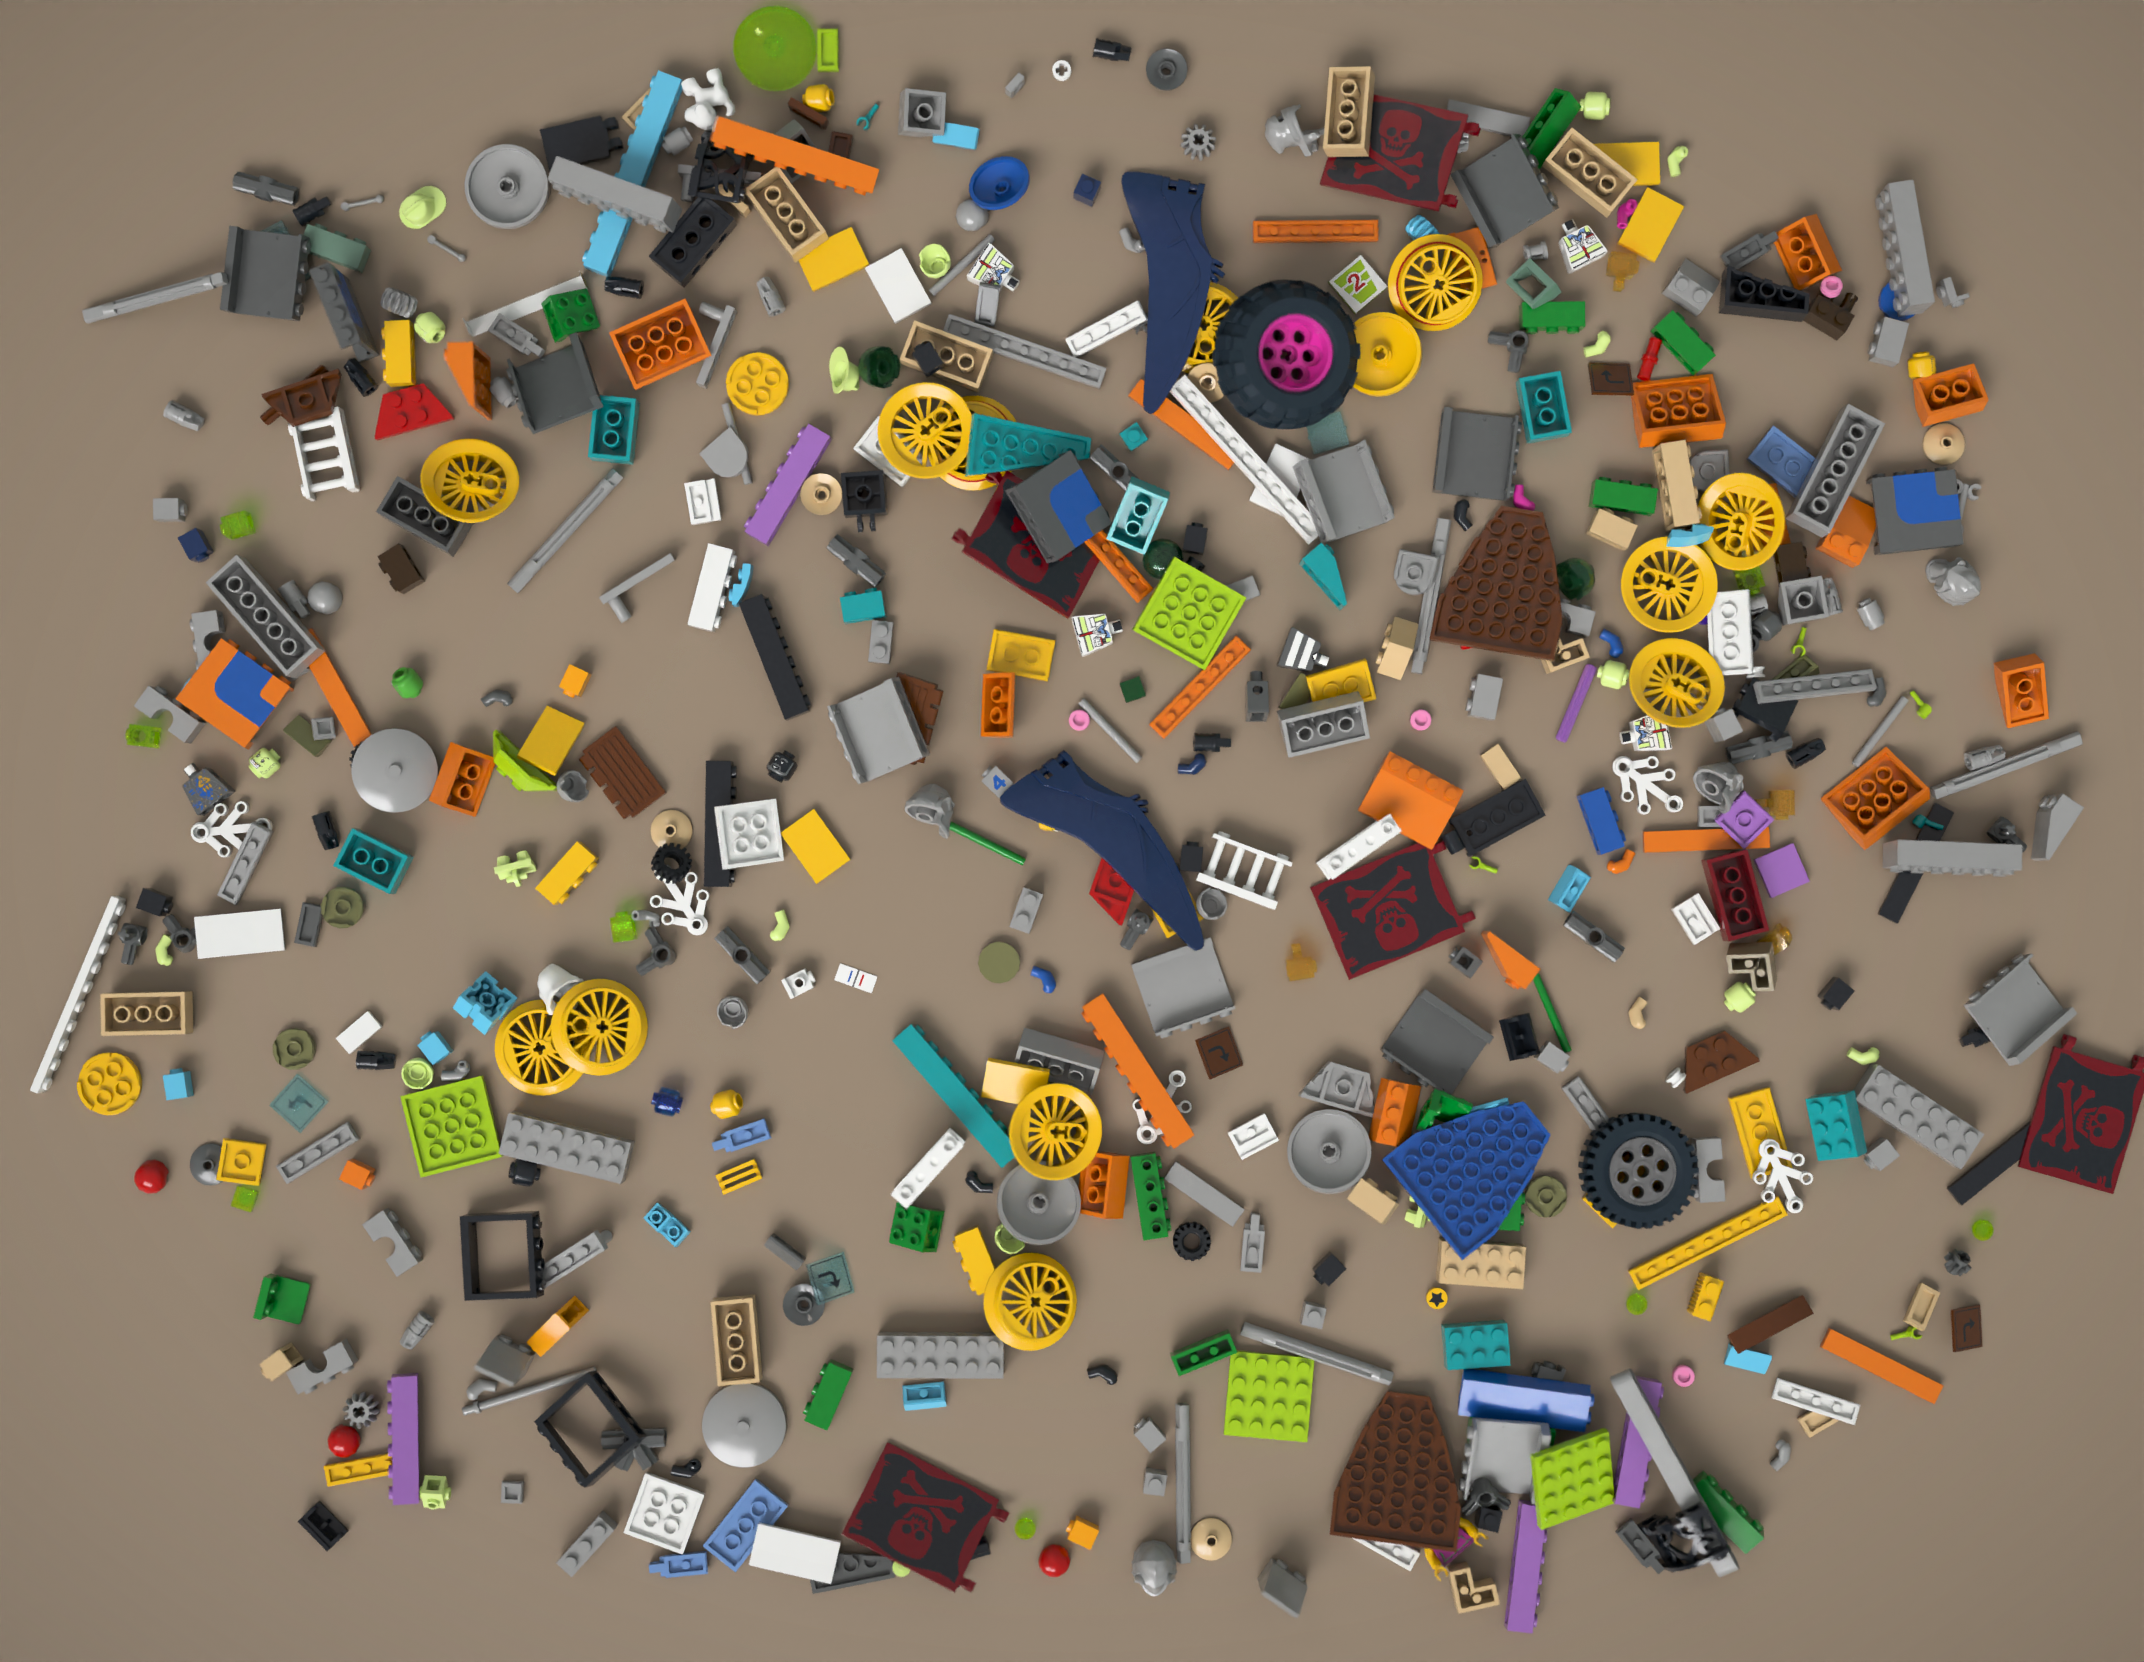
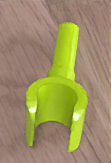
[1791,627,1807,657]
[1910,690,1932,719]
[1469,856,1498,874]
[1890,1326,1922,1340]

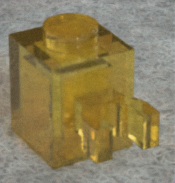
[1606,251,1639,292]
[1755,790,1795,820]
[1285,943,1317,981]

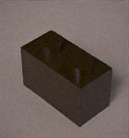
[1773,542,1811,584]
[377,543,425,594]

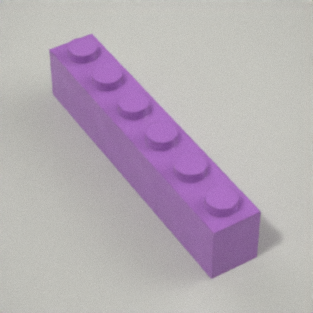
[744,423,832,546]
[387,1373,420,1505]
[1613,1376,1664,1508]
[1504,1500,1547,1633]

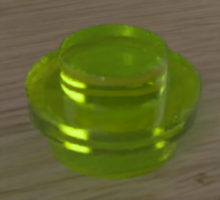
[1972,1219,1994,1241]
[1626,1294,1647,1315]
[1015,1518,1036,1540]

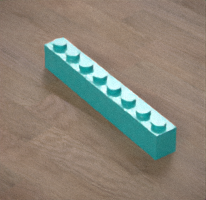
[892,1023,1015,1168]

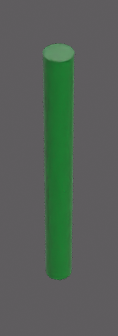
[949,821,1026,866]
[1533,973,1572,1053]

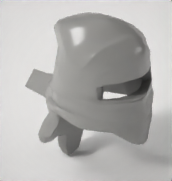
[1265,104,1325,157]

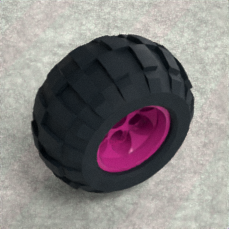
[1213,279,1360,430]

